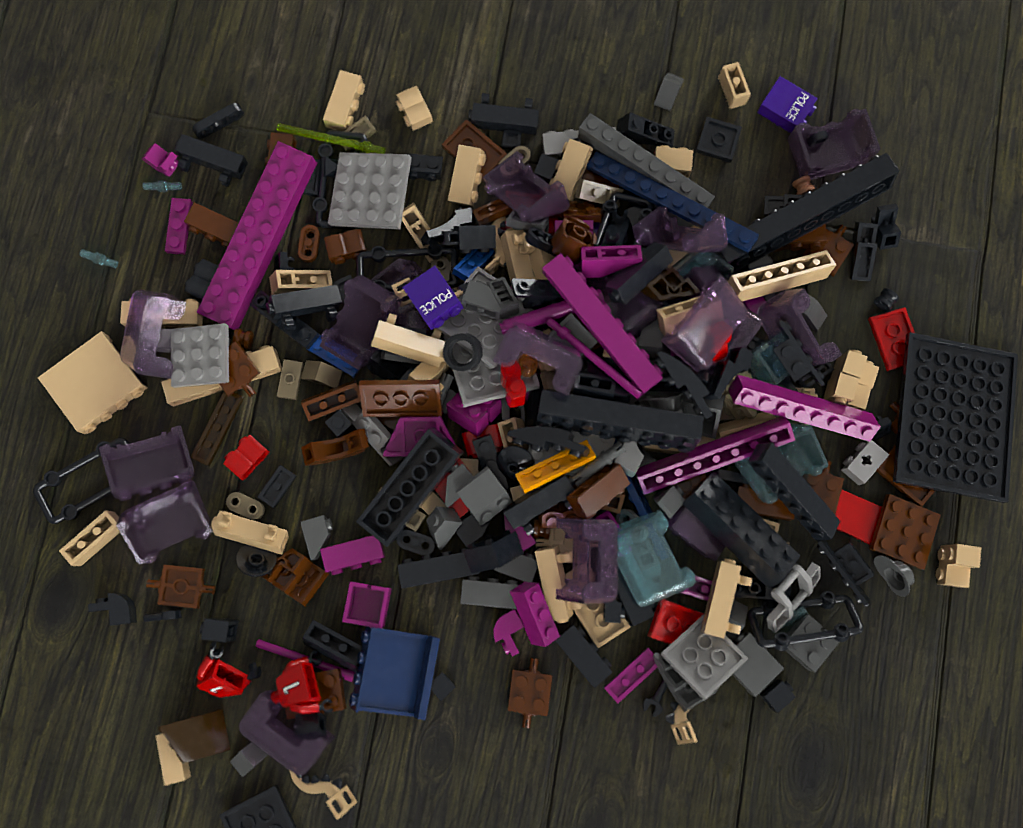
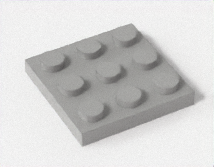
[171,323,229,388]
[661,614,748,701]

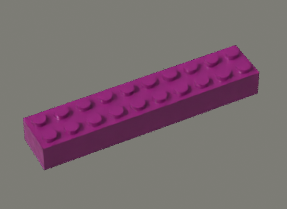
[196,141,317,330]

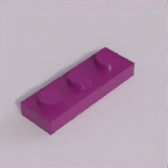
[165,198,193,255]
[604,647,657,704]

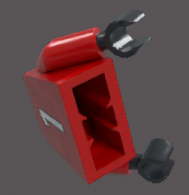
[196,641,261,698]
[271,651,333,714]

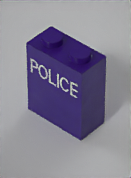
[757,76,818,135]
[402,266,464,330]

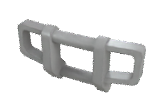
[767,563,821,633]

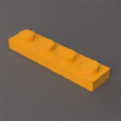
[515,440,596,494]

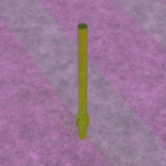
[277,123,386,154]

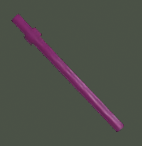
[546,318,643,399]
[256,639,355,682]

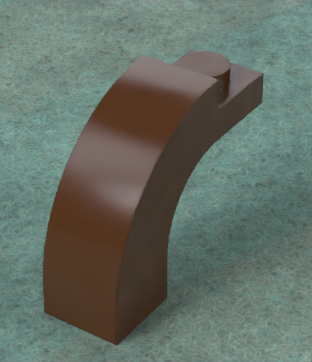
[301,428,369,466]

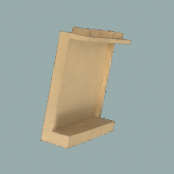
[38,331,147,434]

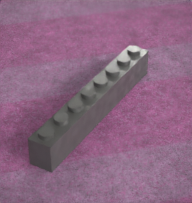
[578,113,715,208]

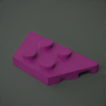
[383,416,456,457]

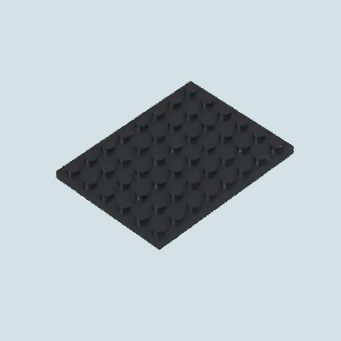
[893,332,1018,503]

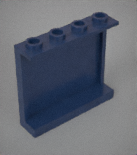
[349,626,440,720]

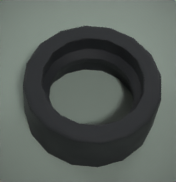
[443,333,483,371]

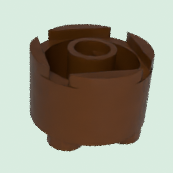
[551,217,597,264]

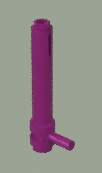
[499,282,604,335]

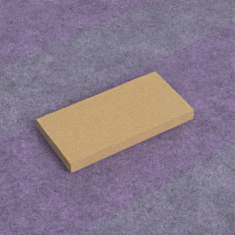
[565,563,630,648]

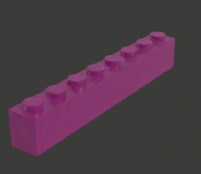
[542,253,663,395]
[728,374,881,442]
[636,417,795,495]

